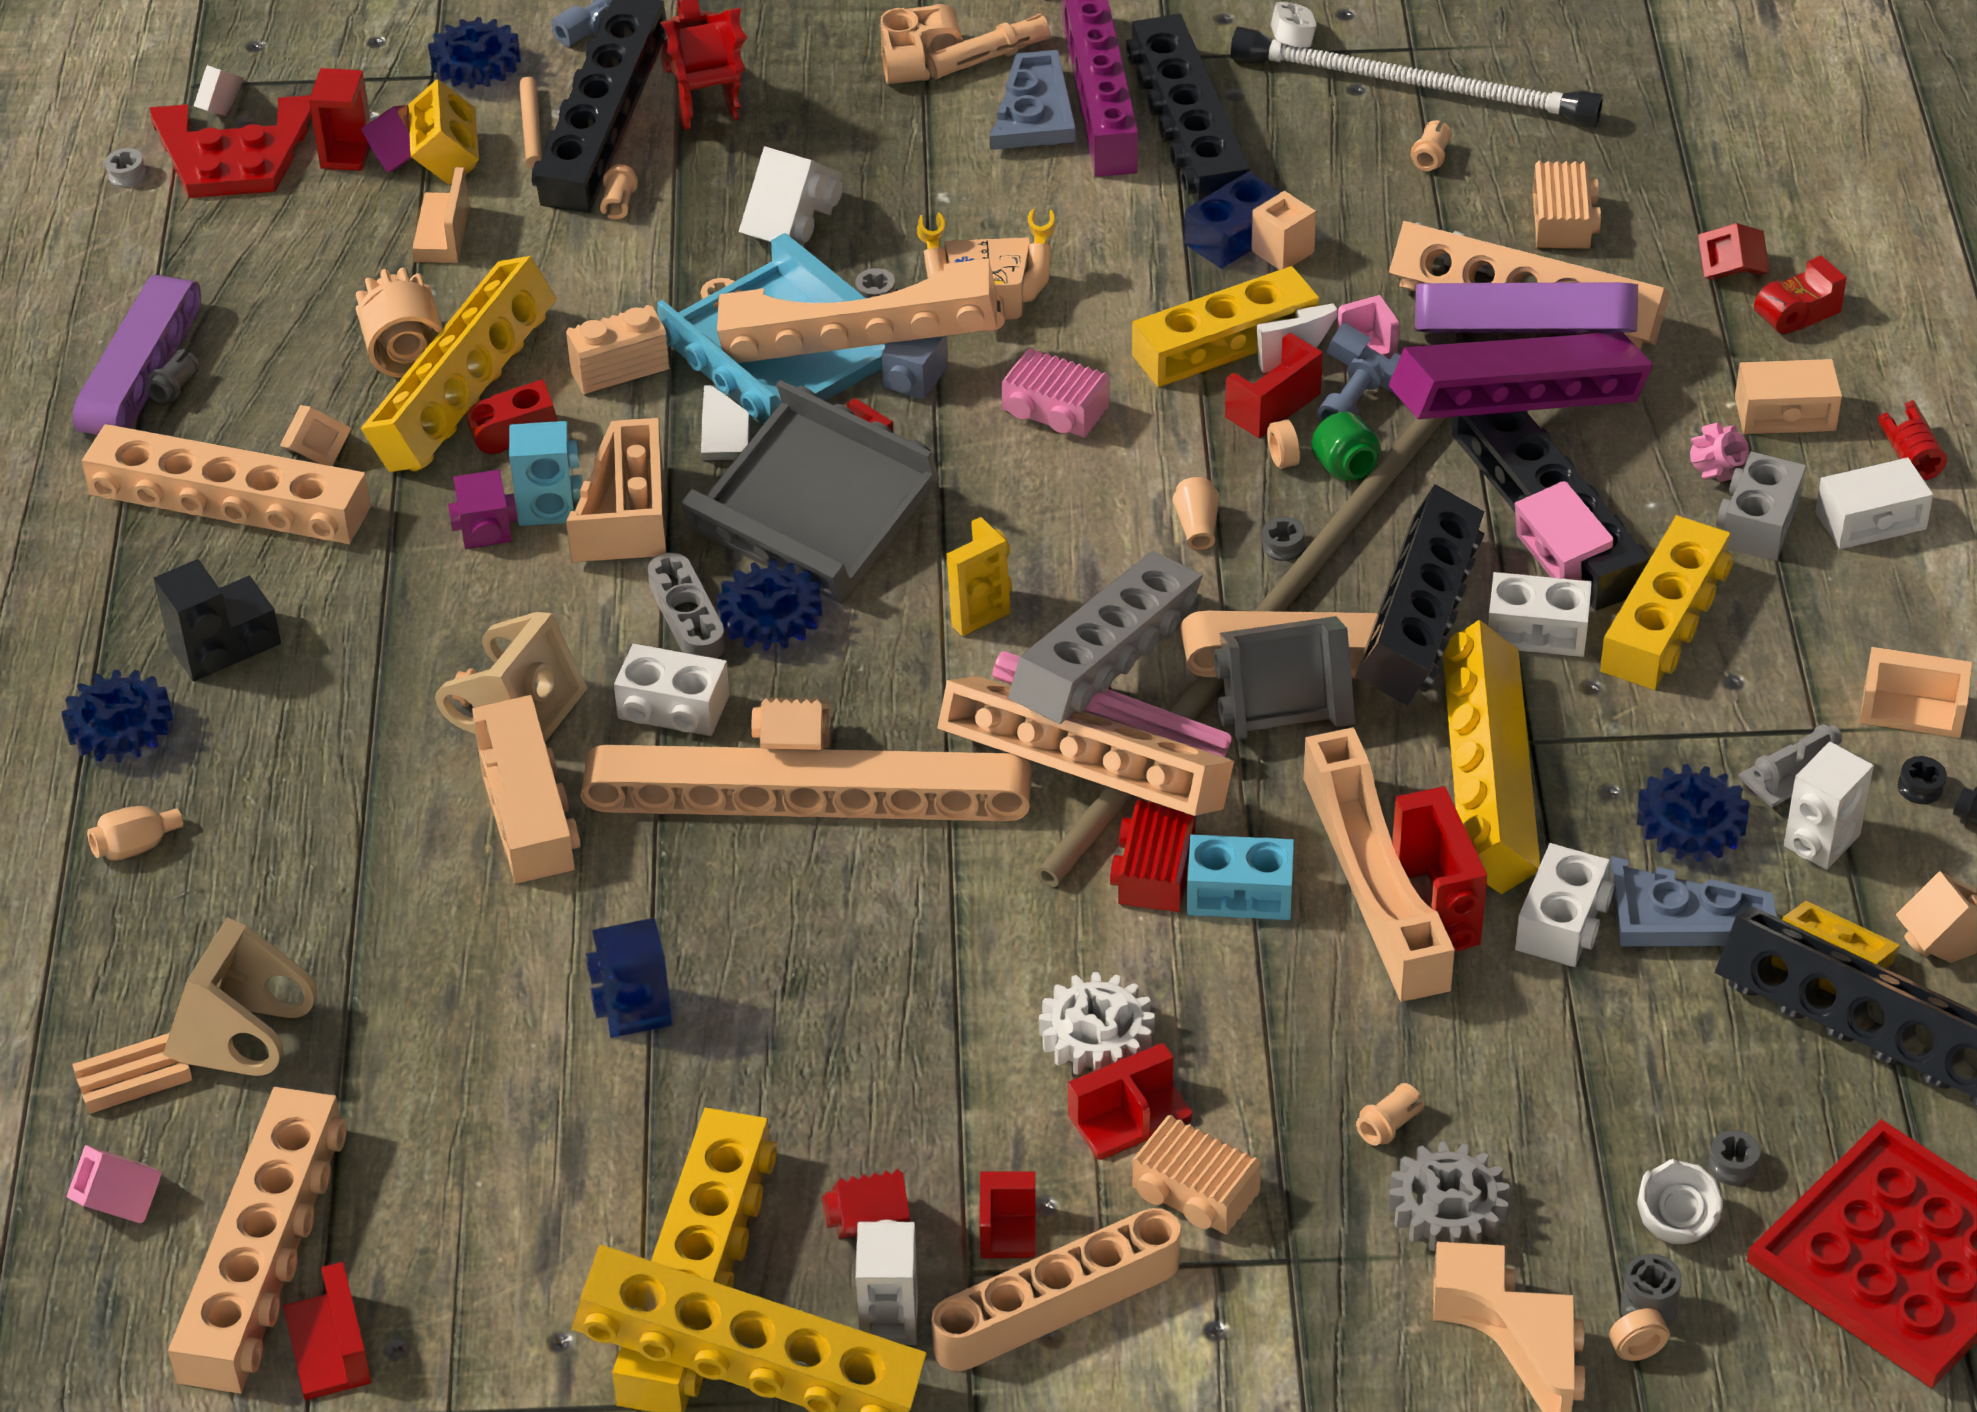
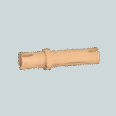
[926,13,1051,80]

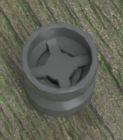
[1620,1254,1682,1327]

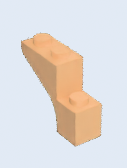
[1433,1242,1585,1412]

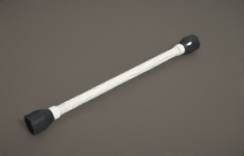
[1230,26,1603,128]

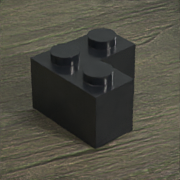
[153,559,281,681]

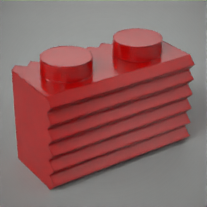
[1110,799,1196,912]
[822,1168,911,1239]

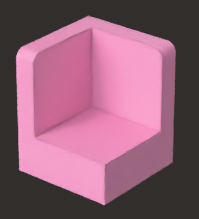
[1337,295,1399,359]
[66,1145,162,1223]

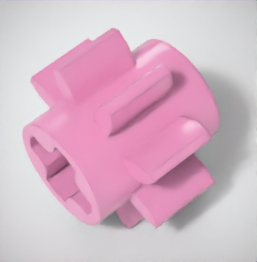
[1690,422,1748,482]

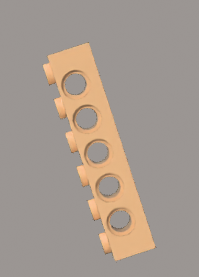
[1389,221,1670,350]
[81,424,371,544]
[937,676,1234,816]
[168,1087,347,1394]

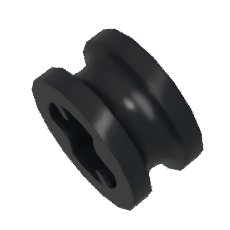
[1897,756,1947,804]

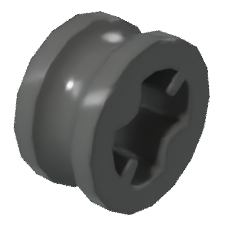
[1262,516,1305,561]
[1708,1130,1761,1186]

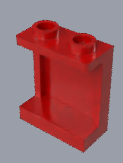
[1392,786,1488,952]

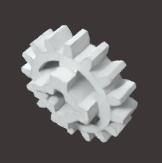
[1039,972,1155,1075]

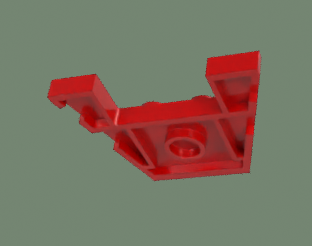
[149,95,312,198]

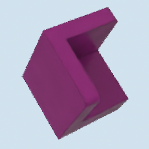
[361,105,412,172]

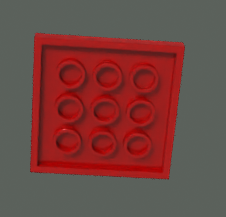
[1746,1119,1977,1388]

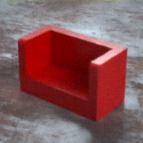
[309,68,371,171]
[1225,333,1323,439]

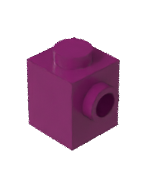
[448,470,518,549]

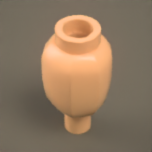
[87,806,183,861]

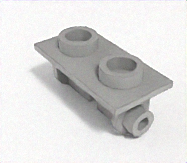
[1738,724,1842,808]

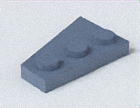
[990,50,1075,150]
[1610,856,1777,946]

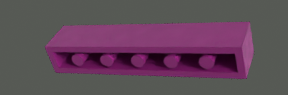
[1388,332,1653,420]

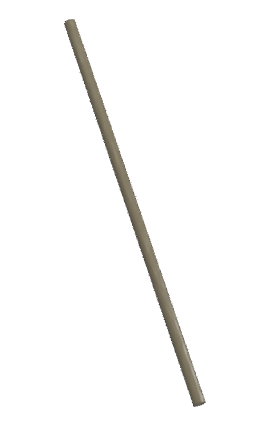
[1037,417,1447,887]

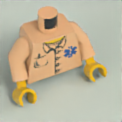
[917,208,1056,331]

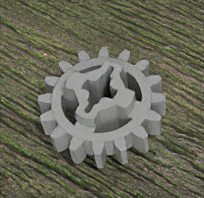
[1388,1142,1510,1252]

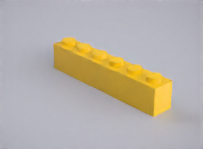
[1443,620,1540,895]

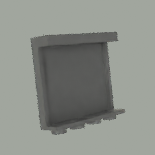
[681,380,940,604]

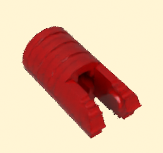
[1877,400,1947,481]

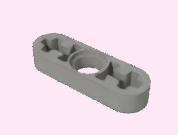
[648,553,725,659]

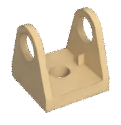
[435,612,588,742]
[163,917,317,1076]

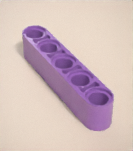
[73,275,201,435]
[1415,282,1638,333]

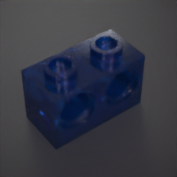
[1184,171,1281,269]

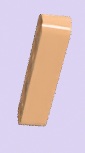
[1180,611,1378,679]
[932,1208,1181,1371]

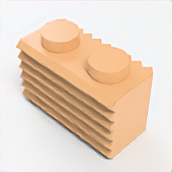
[1533,161,1601,249]
[566,305,670,395]
[751,697,831,750]
[1132,1115,1261,1235]

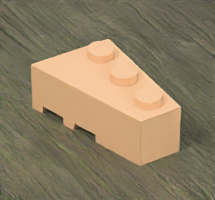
[566,418,666,563]
[472,695,581,884]

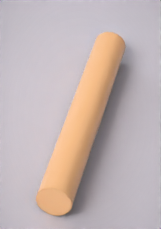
[519,77,543,169]

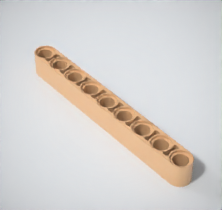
[580,745,1032,821]

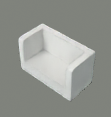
[1815,458,1933,550]

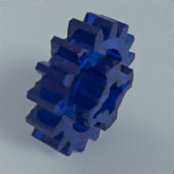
[428,17,521,89]
[716,560,823,651]
[61,669,173,763]
[1636,764,1750,862]

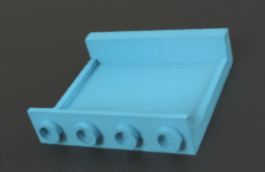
[657,233,888,425]

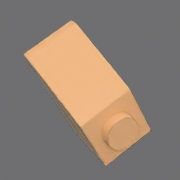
[1896,871,1977,963]

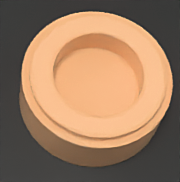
[1267,420,1300,469]
[1609,1309,1670,1361]

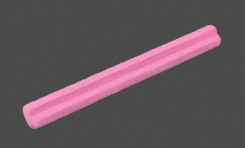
[992,651,1231,757]

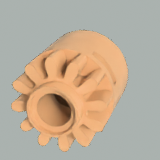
[356,267,443,378]

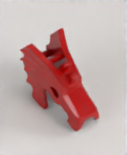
[661,0,748,130]

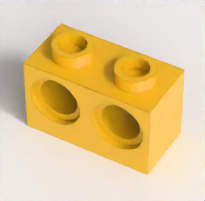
[408,79,479,185]

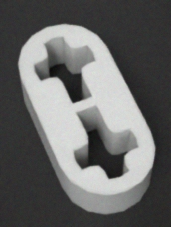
[1271,2,1317,48]

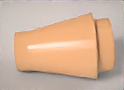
[1172,477,1219,550]

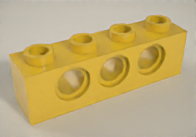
[1132,266,1319,388]
[1600,515,1734,690]

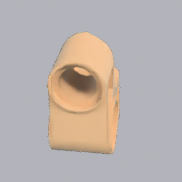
[881,4,963,84]

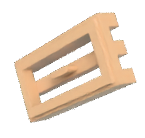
[72,1033,193,1114]

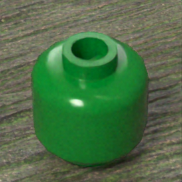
[1311,412,1381,481]

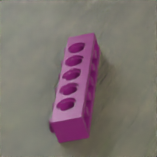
[1062,0,1138,177]

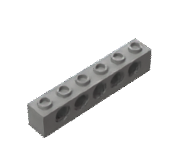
[1008,550,1203,724]

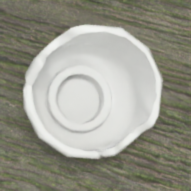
[1637,1159,1723,1244]

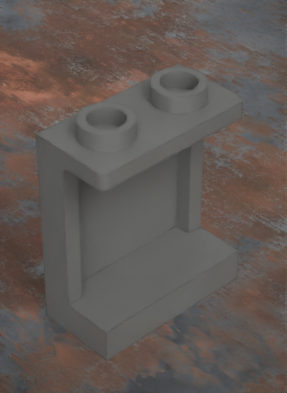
[1214,616,1356,740]

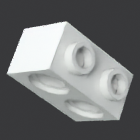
[1488,572,1592,657]
[614,644,730,736]
[1784,741,1874,870]
[1515,843,1615,967]
[855,1220,918,1345]

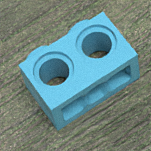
[509,421,583,526]
[1187,835,1294,920]

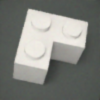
[739,146,843,247]

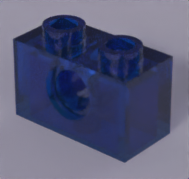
[585,918,673,1038]

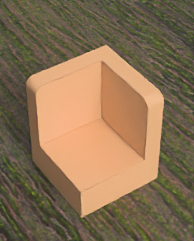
[1252,191,1316,270]
[280,405,351,466]

